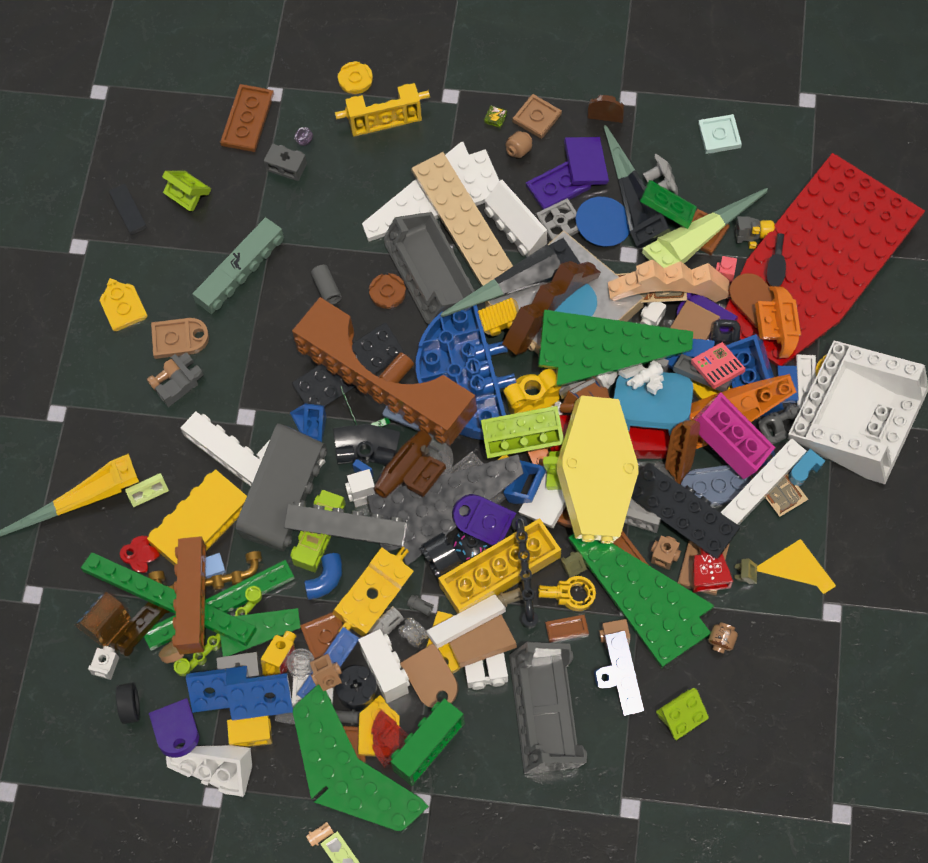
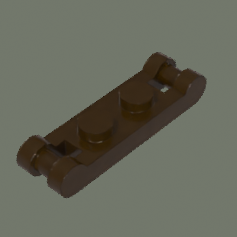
[110,602,170,656]

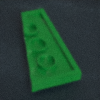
[220,608,301,657]

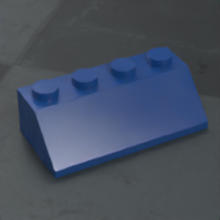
[726,334,784,416]

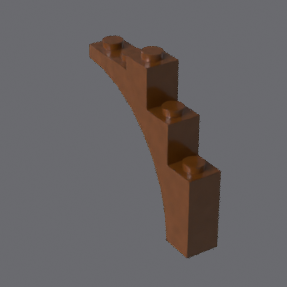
[502,261,601,355]

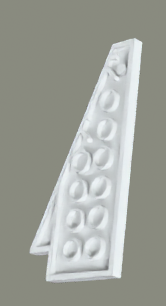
[362,142,499,242]

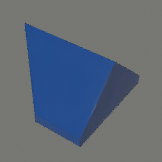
[290,404,327,442]

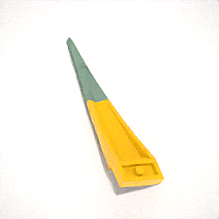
[0,454,139,536]

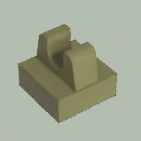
[561,552,587,578]
[735,558,757,584]

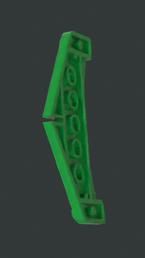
[293,685,429,831]

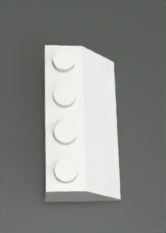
[484,180,547,257]

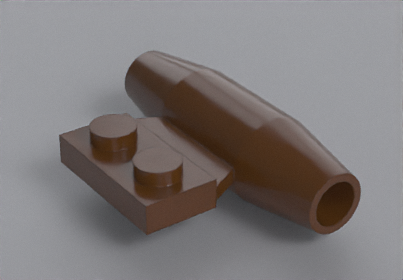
[374,430,446,498]

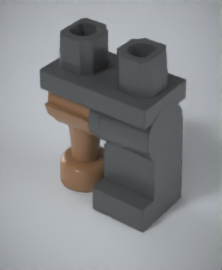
[147,352,204,407]

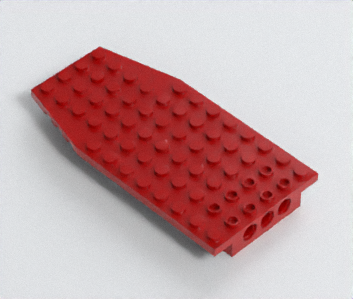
[726,153,925,367]

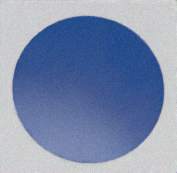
[576,197,630,246]

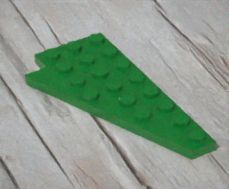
[538,310,693,387]
[568,534,714,668]

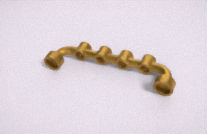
[148,551,262,590]

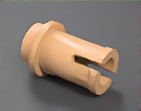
[306,822,334,847]

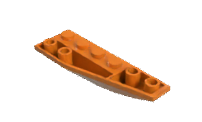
[690,374,796,449]

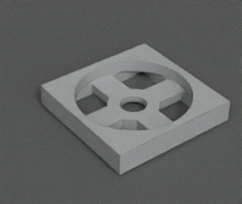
[536,198,580,241]

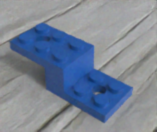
[186,666,293,721]

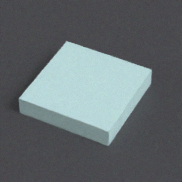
[698,114,742,154]

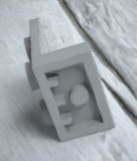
[624,498,661,533]

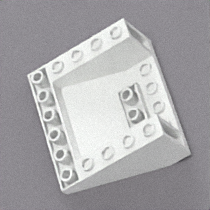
[789,341,928,484]

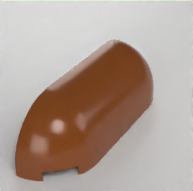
[665,420,700,484]

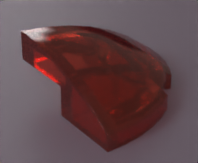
[371,710,409,768]

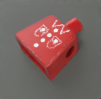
[693,548,733,593]

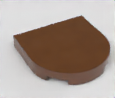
[588,95,624,123]

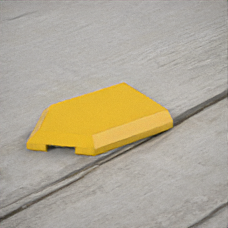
[100,278,147,331]
[358,695,400,758]

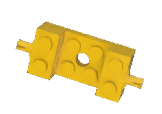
[335,83,430,137]
[332,547,413,637]

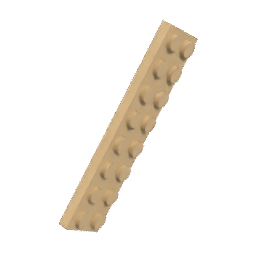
[411,152,513,287]

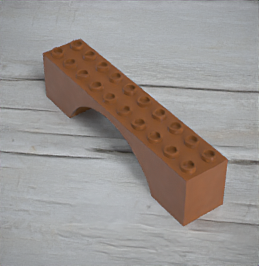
[292,297,477,446]

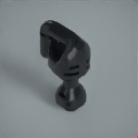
[711,319,741,346]

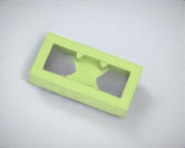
[125,473,169,507]
[321,831,359,863]

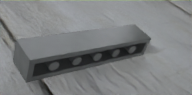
[284,501,407,547]

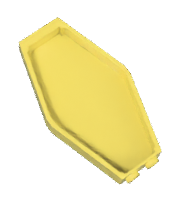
[557,396,638,544]

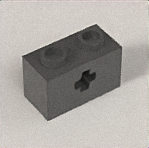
[264,144,307,181]

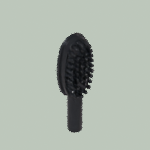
[767,233,786,286]

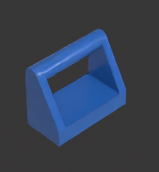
[503,460,546,504]

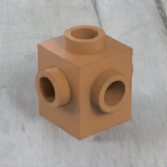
[651,536,681,570]
[310,654,342,692]

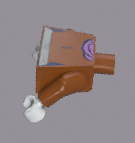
[551,377,610,415]

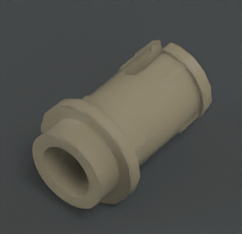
[497,588,523,607]

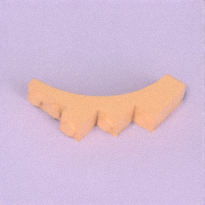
[608,259,730,302]

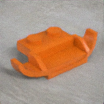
[755,286,801,358]

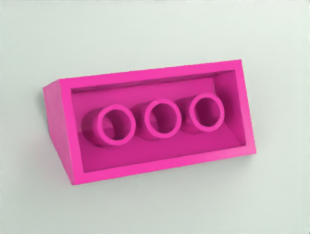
[693,392,775,479]

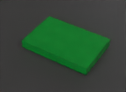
[640,180,697,229]

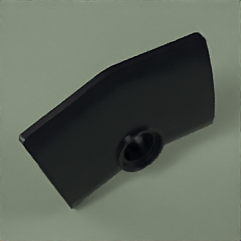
[333,424,400,466]

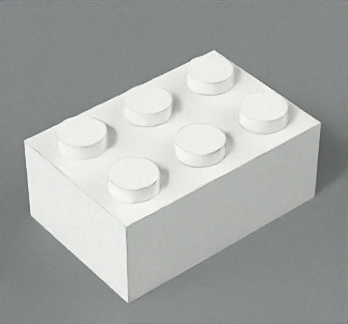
[358,629,410,703]

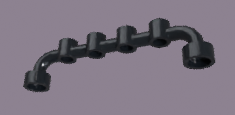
[512,516,538,628]

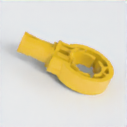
[538,576,596,611]

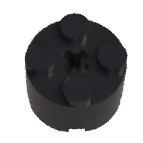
[420,532,461,578]
[336,666,378,712]

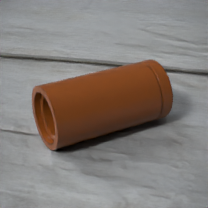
[379,353,414,383]

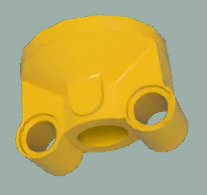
[503,368,562,414]

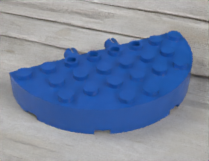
[416,305,516,440]

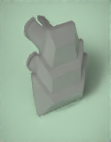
[643,154,678,195]

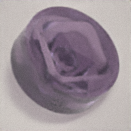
[295,127,313,145]

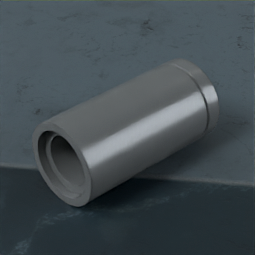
[311,265,342,305]

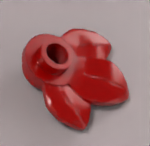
[120,536,160,573]

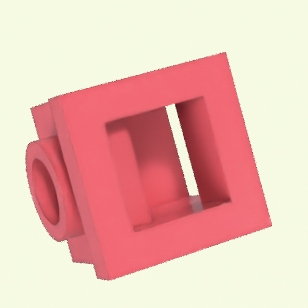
[716,256,737,285]

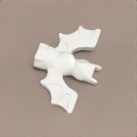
[618,361,664,395]

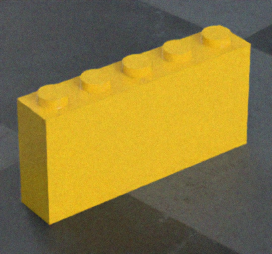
[147,469,247,566]

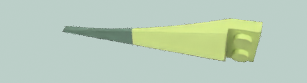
[642,188,768,268]

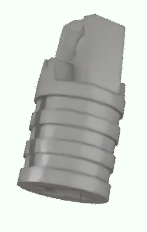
[369,606,404,635]

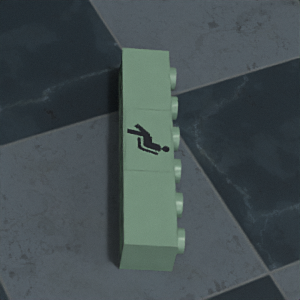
[192,217,284,314]

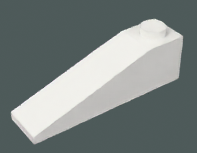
[166,745,252,797]

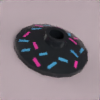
[453,530,492,562]

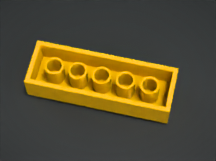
[438,518,561,614]

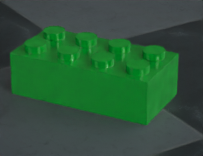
[390,698,465,786]

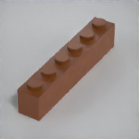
[172,536,206,655]

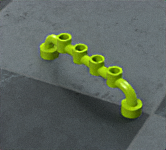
[174,586,262,676]

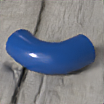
[305,553,342,600]

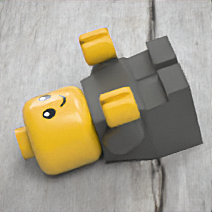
[735,217,775,249]

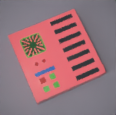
[691,342,745,389]

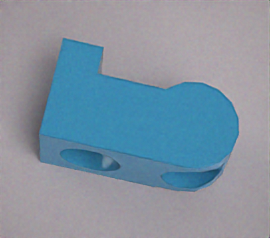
[789,449,825,486]

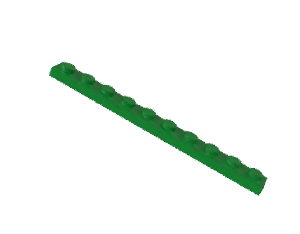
[81,553,257,647]

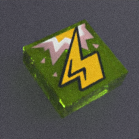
[484,105,507,128]

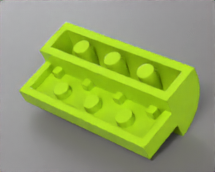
[481,406,564,458]

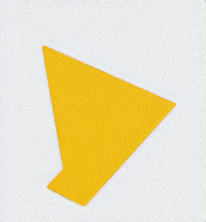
[757,539,836,594]

